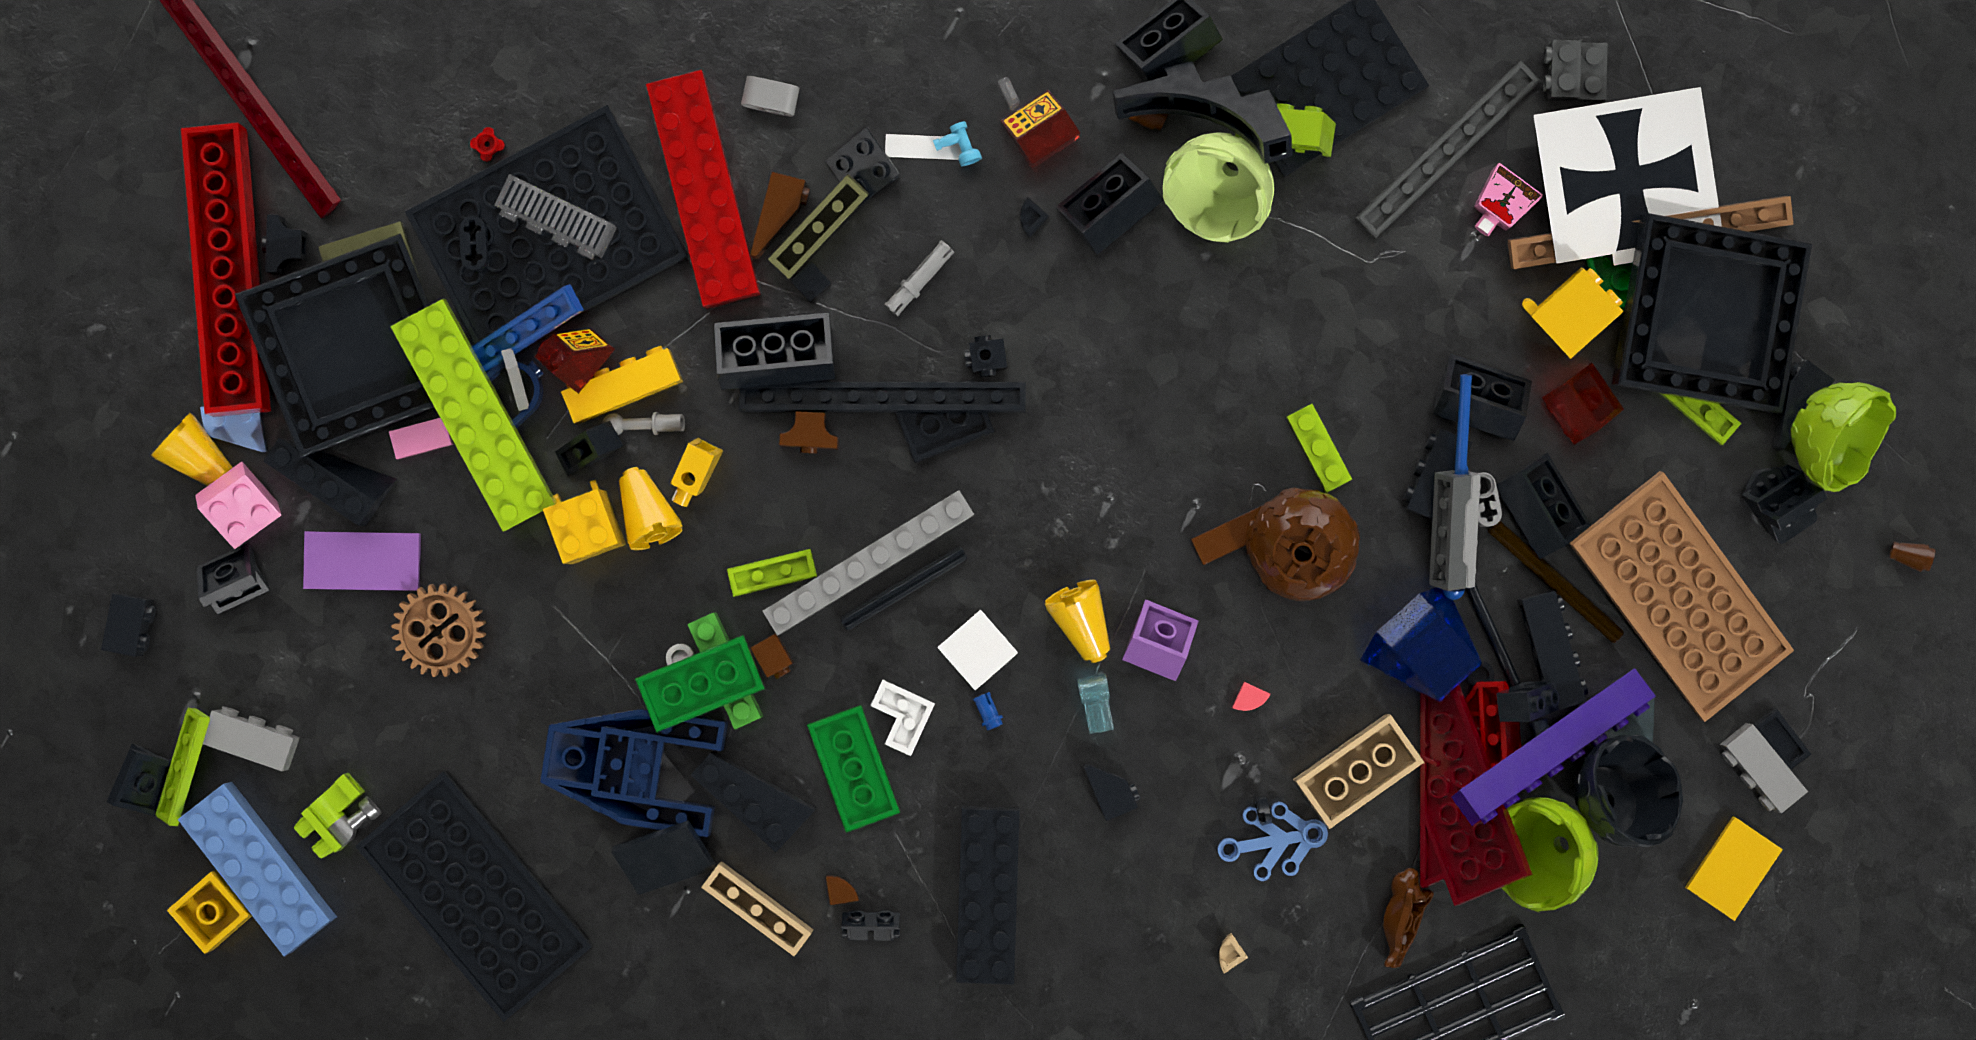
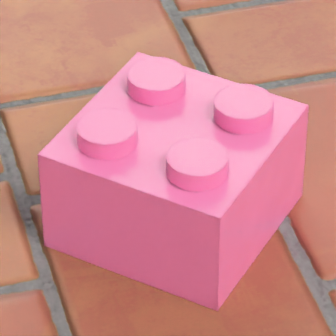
[195,461,281,549]

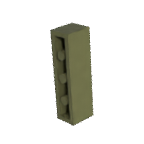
[768,174,869,279]

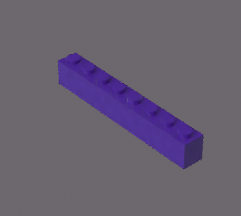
[1451,668,1656,826]

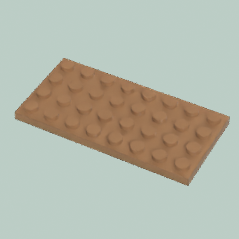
[1569,471,1794,722]

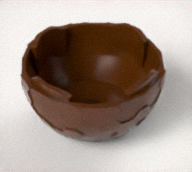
[1246,488,1360,601]

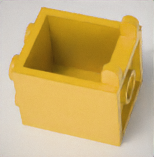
[1522,267,1624,359]
[543,480,626,564]

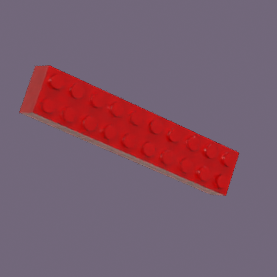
[181,123,271,417]

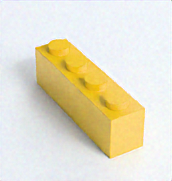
[561,346,683,425]

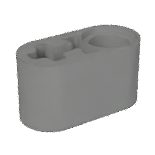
[741,76,800,117]
[1477,472,1502,527]

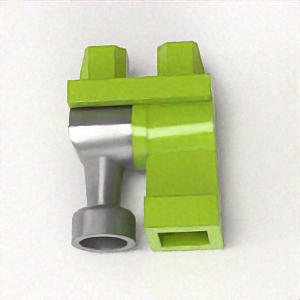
[294,773,381,859]

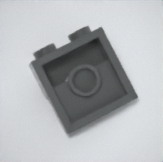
[1543,40,1608,102]

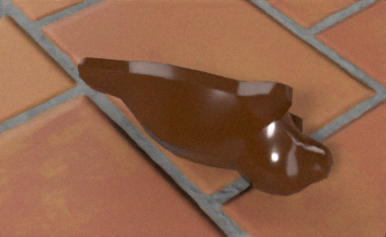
[1383,868,1434,968]

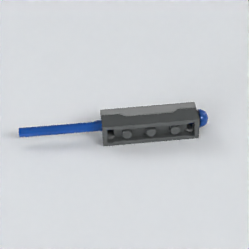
[1429,374,1481,600]

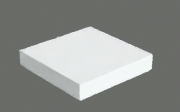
[937,610,1018,690]

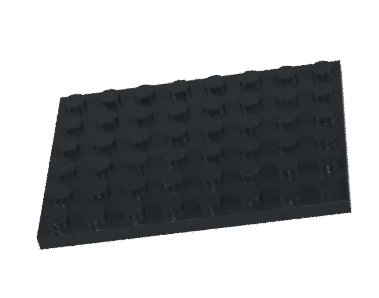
[405,105,688,344]

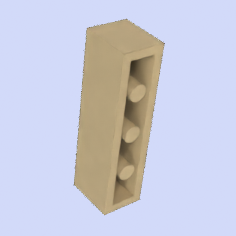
[701,861,814,956]

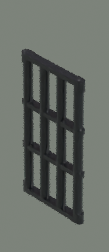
[1350,923,1565,1040]

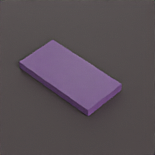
[303,531,421,591]

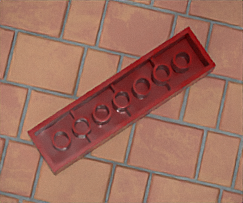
[646,70,761,309]

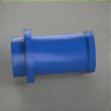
[973,692,1003,731]

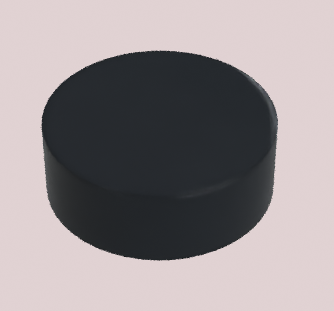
[1464,661,1495,688]

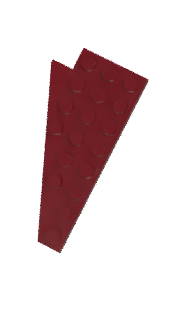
[1420,658,1533,906]

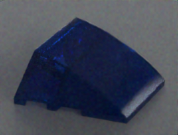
[1360,587,1482,701]

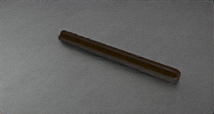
[1488,521,1624,643]

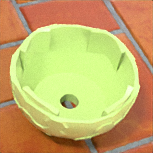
[1163,132,1274,243]

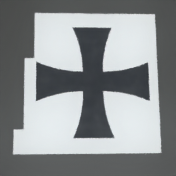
[1534,87,1722,265]

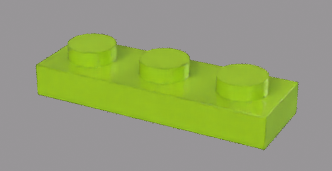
[1286,404,1352,493]

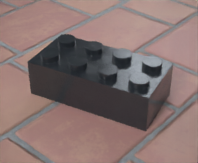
[714,312,835,390]

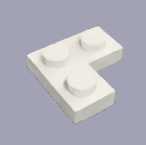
[871,680,935,756]

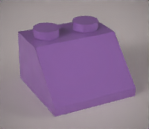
[1122,599,1198,681]

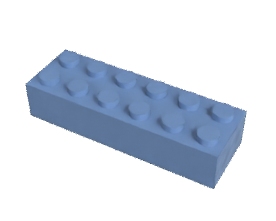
[178,782,337,956]

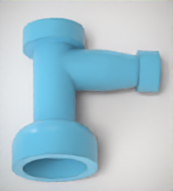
[933,121,982,166]

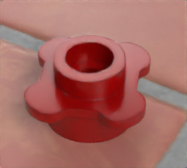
[470,127,505,162]

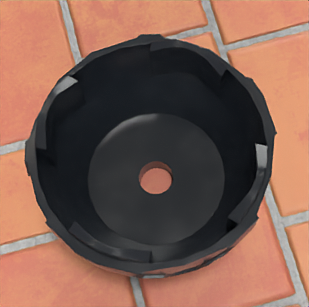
[1574,735,1683,848]

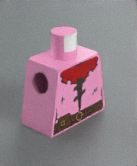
[1474,163,1543,236]

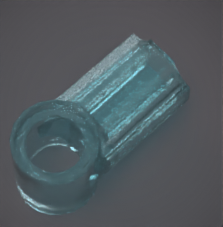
[1077,674,1114,734]

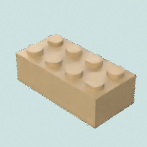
[1293,714,1424,829]

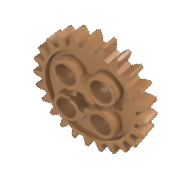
[391,583,486,677]

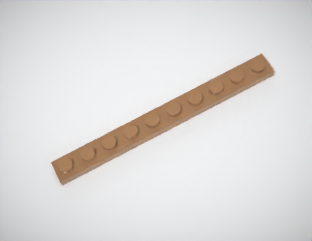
[1508,196,1794,269]

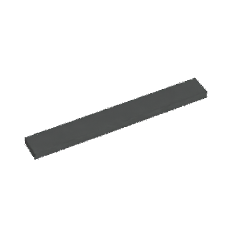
[1355,61,1540,239]

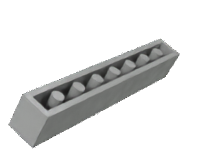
[763,490,974,636]

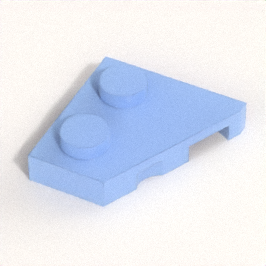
[200,407,268,452]

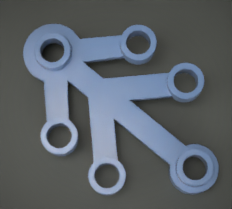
[1217,801,1328,881]

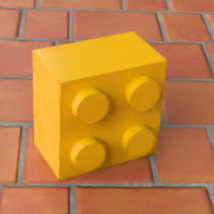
[167,870,252,954]

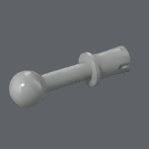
[602,412,685,435]

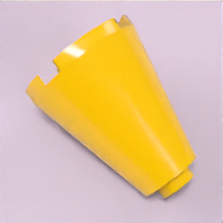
[151,413,233,486]
[619,467,683,550]
[1045,580,1110,663]

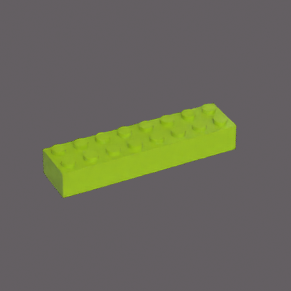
[390,299,557,532]

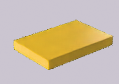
[1685,817,1783,921]

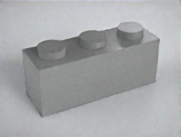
[203,706,300,771]
[1720,723,1808,813]

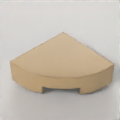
[1219,933,1248,974]

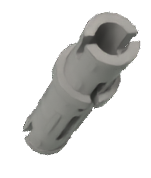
[884,240,955,316]

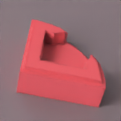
[1232,682,1270,711]

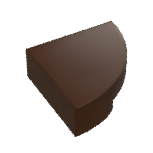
[826,875,859,905]

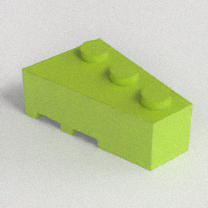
[1235,103,1336,157]

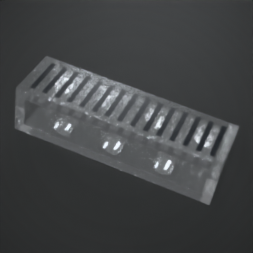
[495,174,617,260]

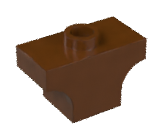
[779,411,839,454]

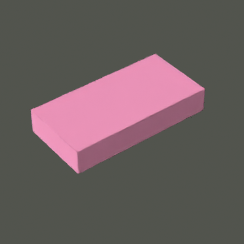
[389,418,453,459]

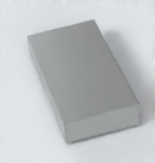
[501,348,529,411]

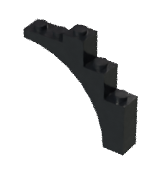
[1113,61,1293,164]

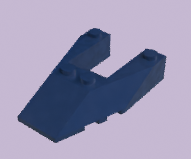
[540,709,728,837]

